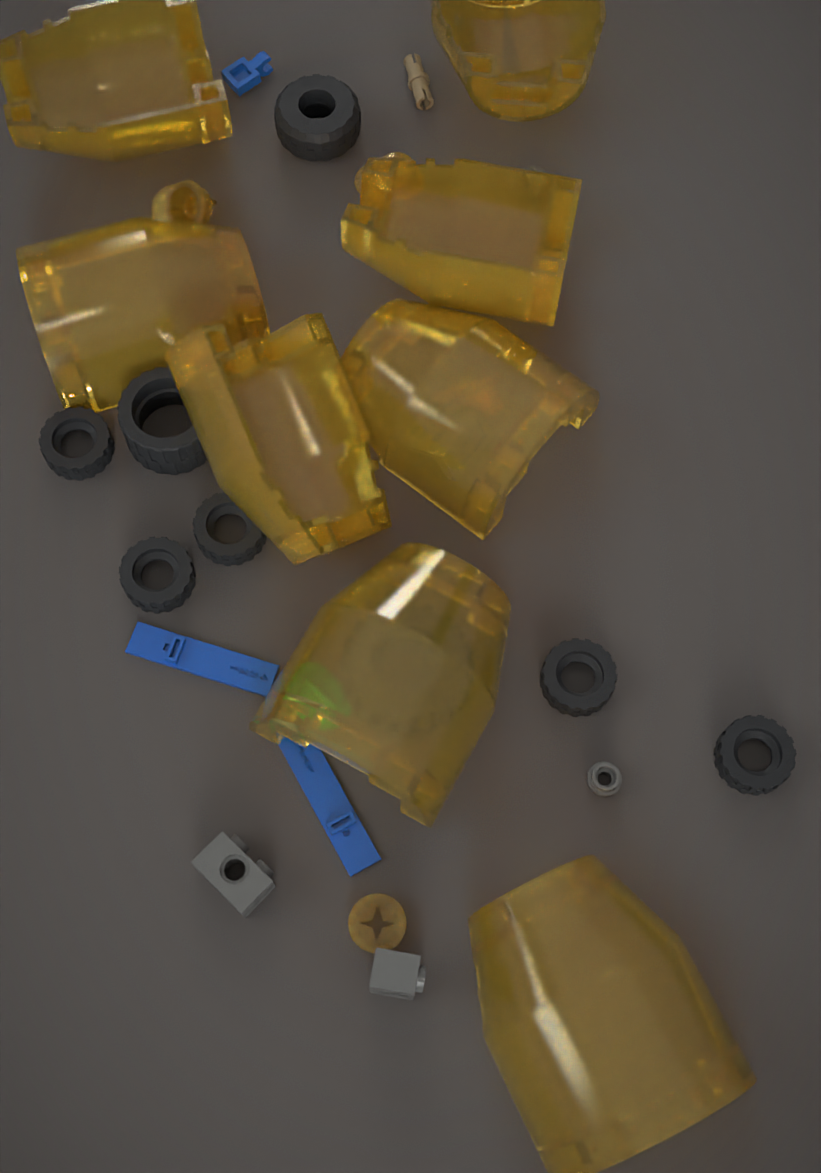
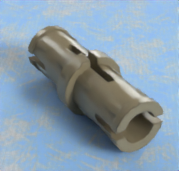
[403,54,434,110]

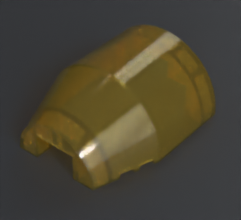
[0,0,233,163]
[430,0,607,122]
[341,157,582,327]
[16,216,271,413]
[331,298,600,540]
[164,313,392,566]
[249,542,511,828]
[467,855,757,1173]

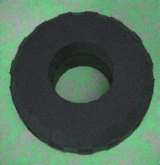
[274,74,361,162]

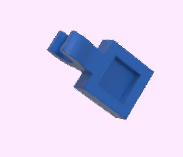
[221,51,273,96]

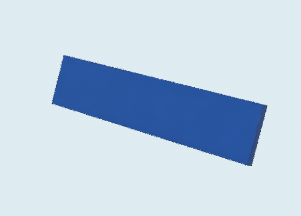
[125,622,279,698]
[276,724,381,877]

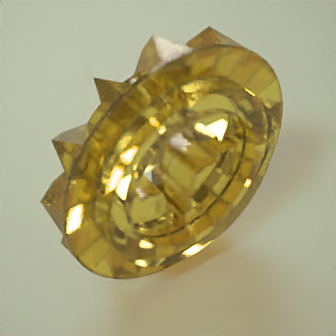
[348,894,406,954]

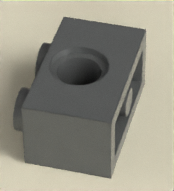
[191,831,276,918]
[369,947,427,1001]

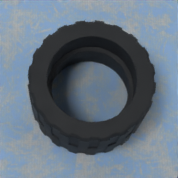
[117,366,221,475]

